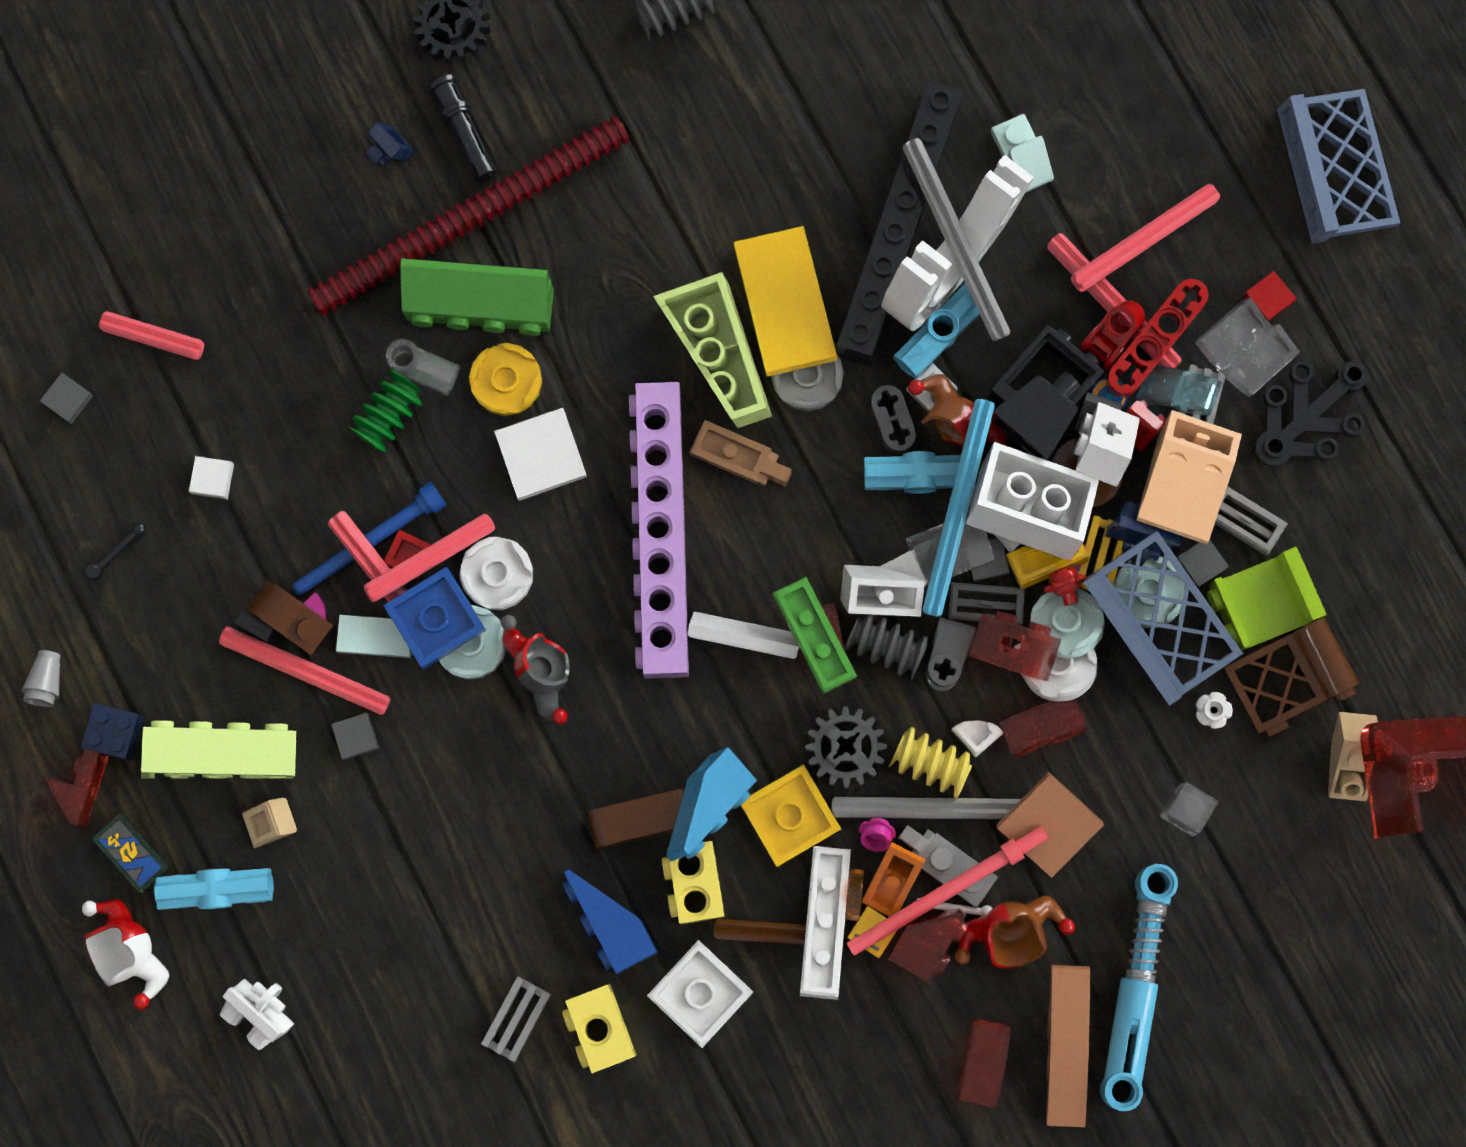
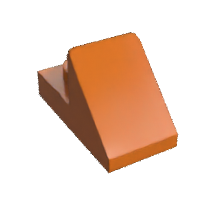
[862,842,926,917]

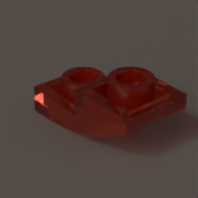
[999,698,1088,758]
[958,1019,1011,1108]

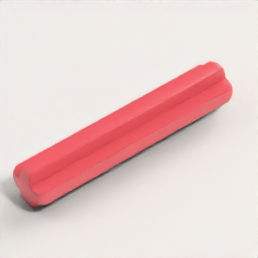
[99,311,204,360]
[328,511,407,602]

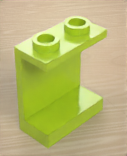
[1207,546,1327,651]

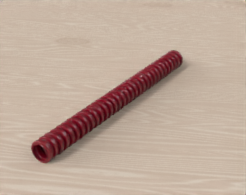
[308,115,629,317]

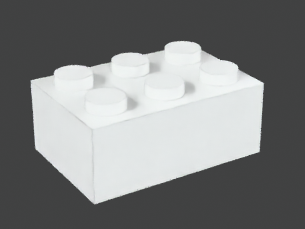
[965,442,1099,561]

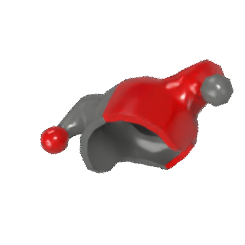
[500,615,570,725]

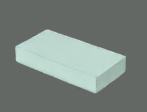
[336,615,412,658]

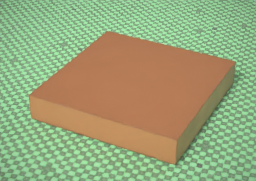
[996,772,1104,878]

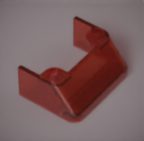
[1360,716,1466,838]

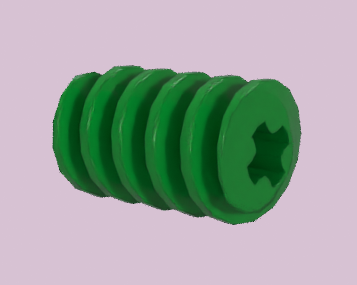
[347,369,422,452]

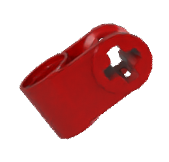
[1079,300,1145,372]

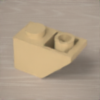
[1328,712,1382,801]

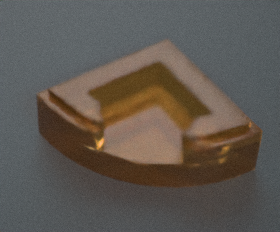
[845,869,864,921]

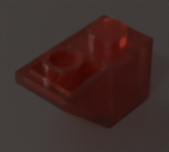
[888,908,969,982]

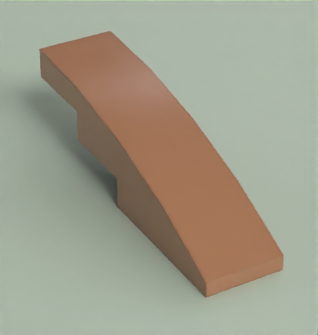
[1046,965,1090,1127]

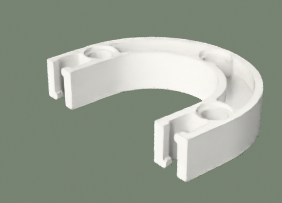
[881,155,1034,331]

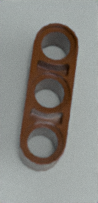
[587,788,685,849]

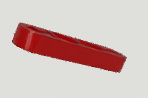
[1106,279,1208,398]

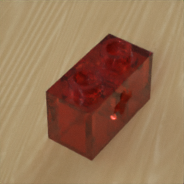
[969,610,1062,681]

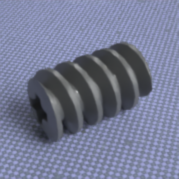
[635,0,715,41]
[844,614,928,681]

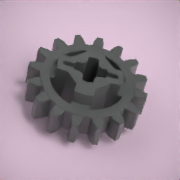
[805,706,887,789]

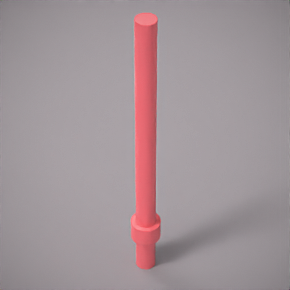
[847,826,1049,956]

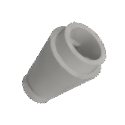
[22,650,61,707]

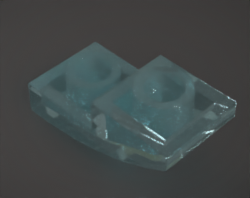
[1136,366,1222,416]

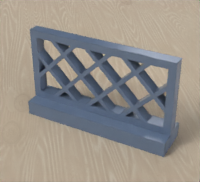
[1277,89,1400,244]
[1083,530,1243,706]

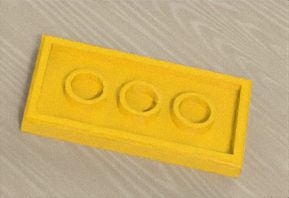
[734,226,837,377]

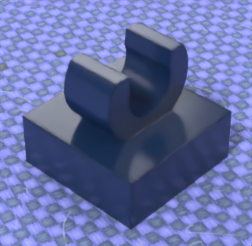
[366,122,415,166]

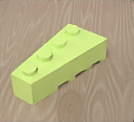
[653,272,772,428]
[141,721,296,779]

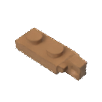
[689,420,792,487]

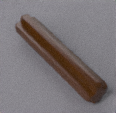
[714,919,806,945]

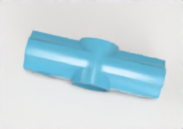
[893,283,979,379]
[864,451,976,494]
[154,868,274,910]

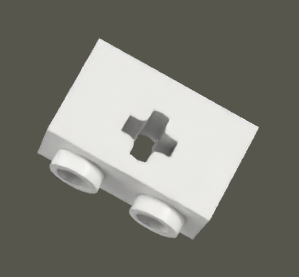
[1073,402,1140,487]

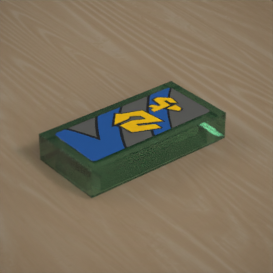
[92,813,171,894]

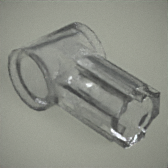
[386,339,460,396]

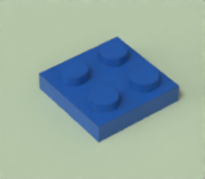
[383,567,487,670]

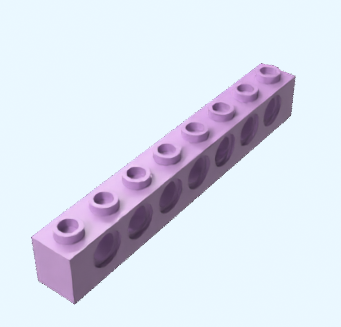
[629,382,689,679]

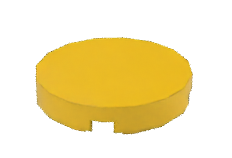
[469,343,542,416]

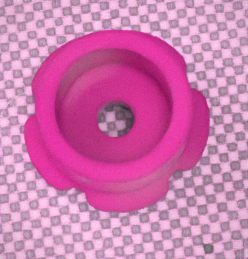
[859,817,896,852]

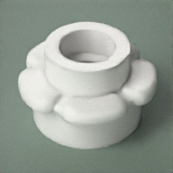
[1196,692,1233,729]

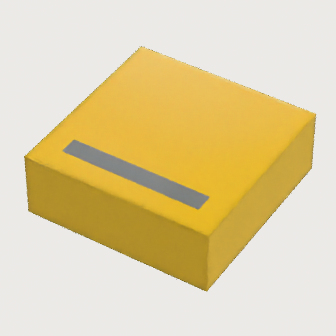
[847,906,897,958]

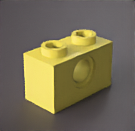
[562,984,637,1073]

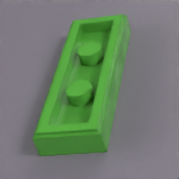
[773,577,857,694]

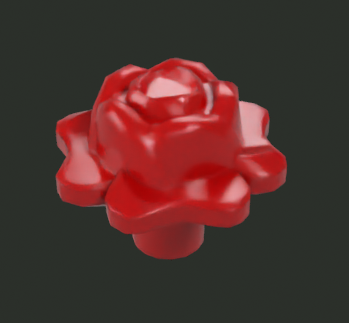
[1043,567,1087,606]

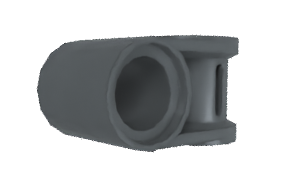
[925,617,976,692]

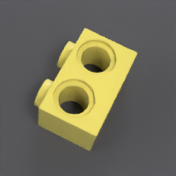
[662,841,725,924]

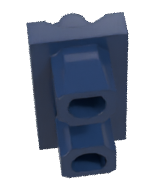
[1105,502,1182,566]

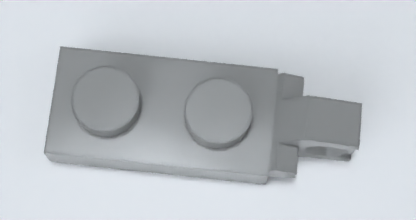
[898,825,998,908]

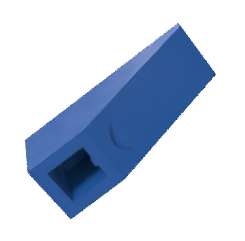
[562,870,658,974]

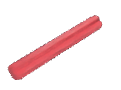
[364,514,495,602]

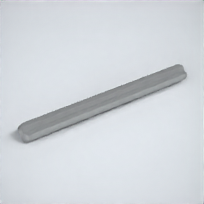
[903,138,1010,341]
[831,797,1021,819]

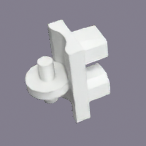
[220,979,294,1050]

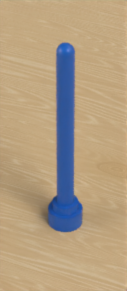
[292,481,447,595]

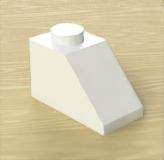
[840,565,925,617]

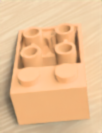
[1136,410,1242,545]

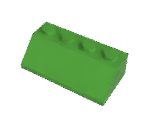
[400,259,554,336]

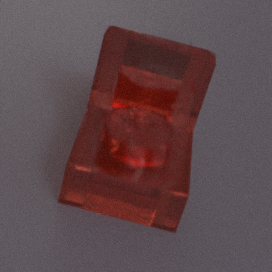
[46,749,109,828]

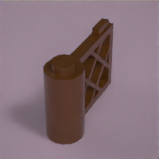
[1224,617,1360,737]

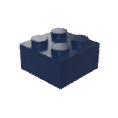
[81,703,144,761]

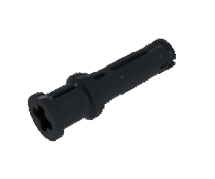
[428,74,496,182]

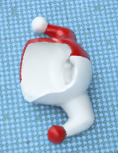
[82,899,170,1010]

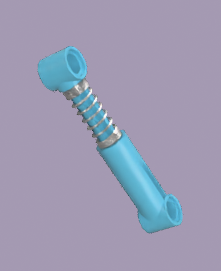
[1100,864,1178,1111]

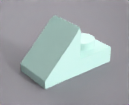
[991,114,1054,193]

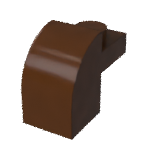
[246,579,333,655]

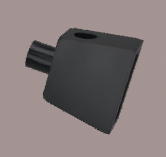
[991,372,1080,461]

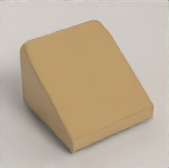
[242,798,297,848]

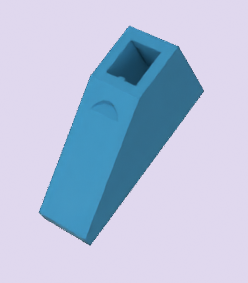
[666,747,757,861]

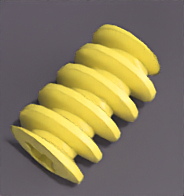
[889,727,972,799]

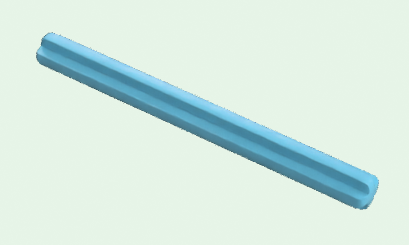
[922,399,995,617]

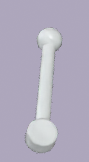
[917,898,992,917]

